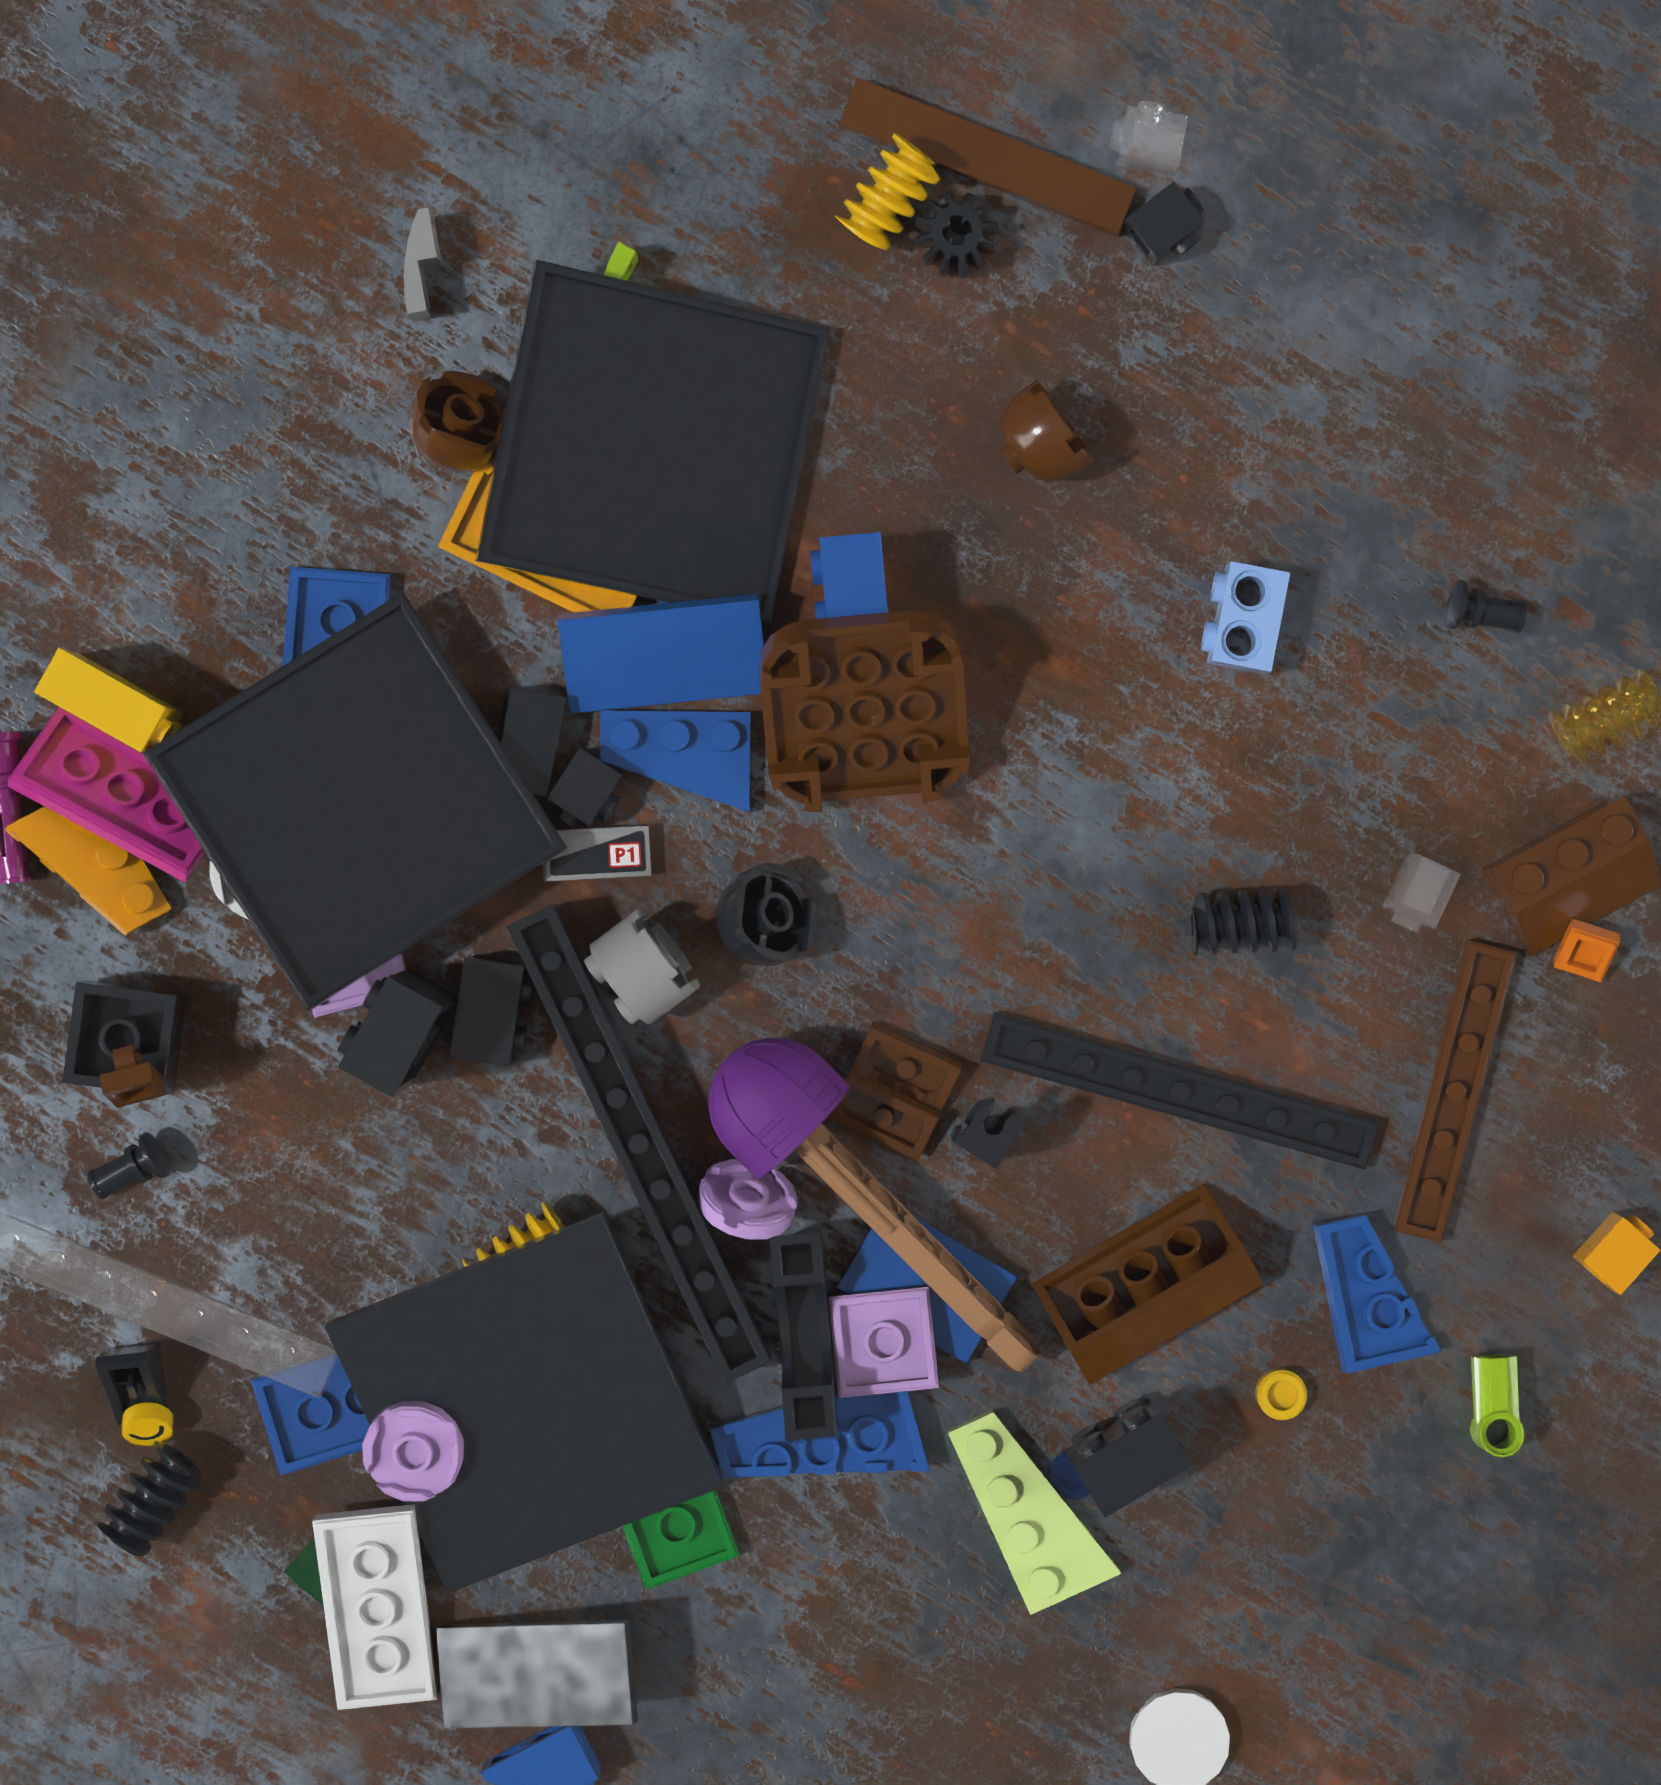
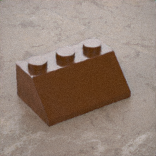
[1481,796,1661,956]

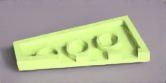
[947,1409,1121,1615]

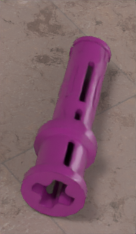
[0,731,31,884]

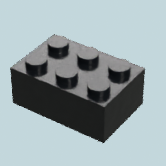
[337,969,458,1098]

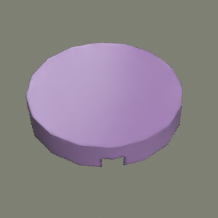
[696,1159,798,1239]
[362,1401,464,1502]

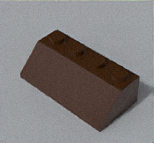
[1032,1184,1263,1385]

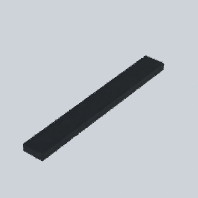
[980,1013,1379,1170]

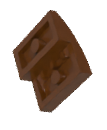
[828,1021,963,1161]

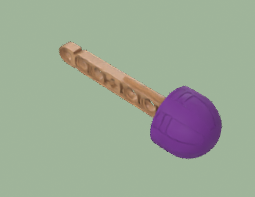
[708,1038,1042,1372]

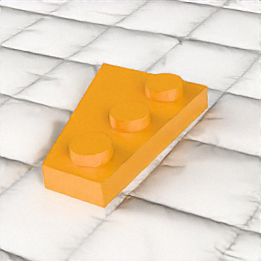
[5,806,172,936]

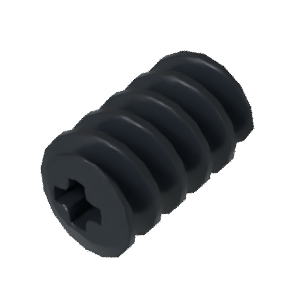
[1190,888,1297,956]
[97,1441,201,1557]

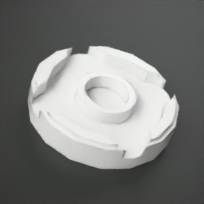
[1129,1688,1230,1785]

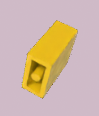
[34,648,184,753]

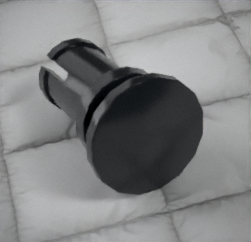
[1445,580,1527,633]
[87,1132,170,1200]

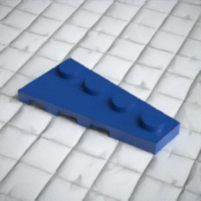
[710,1390,930,1478]

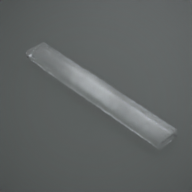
[0,1212,338,1398]

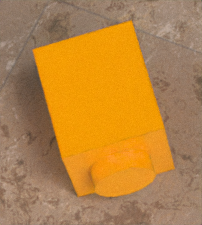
[1572,1212,1661,1295]

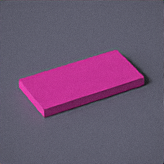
[8,707,205,882]

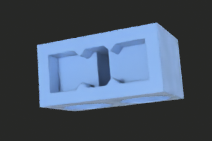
[1201,561,1290,675]

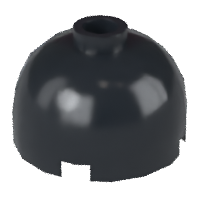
[715,863,818,966]

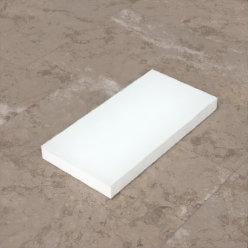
[312,1504,439,1710]

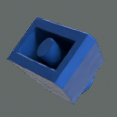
[481,1726,601,1785]

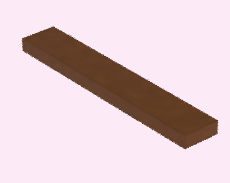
[839,77,1137,237]
[1391,940,1517,1243]

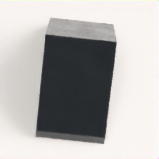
[95,1342,168,1426]

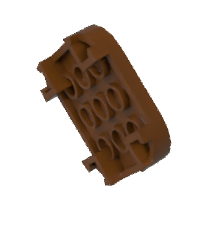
[759,611,970,813]

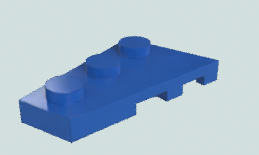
[600,710,751,812]
[1313,1214,1442,1373]

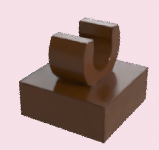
[100,1045,166,1108]

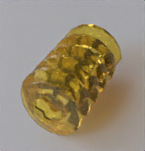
[1548,668,1661,765]

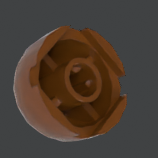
[409,370,506,473]
[1000,379,1095,482]

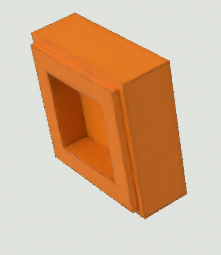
[1553,918,1620,983]

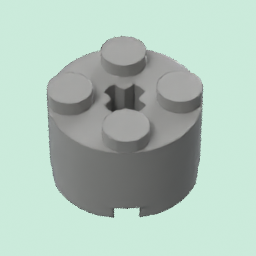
[584,908,700,1025]

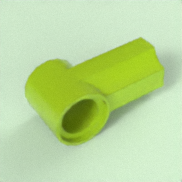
[1470,1354,1525,1457]

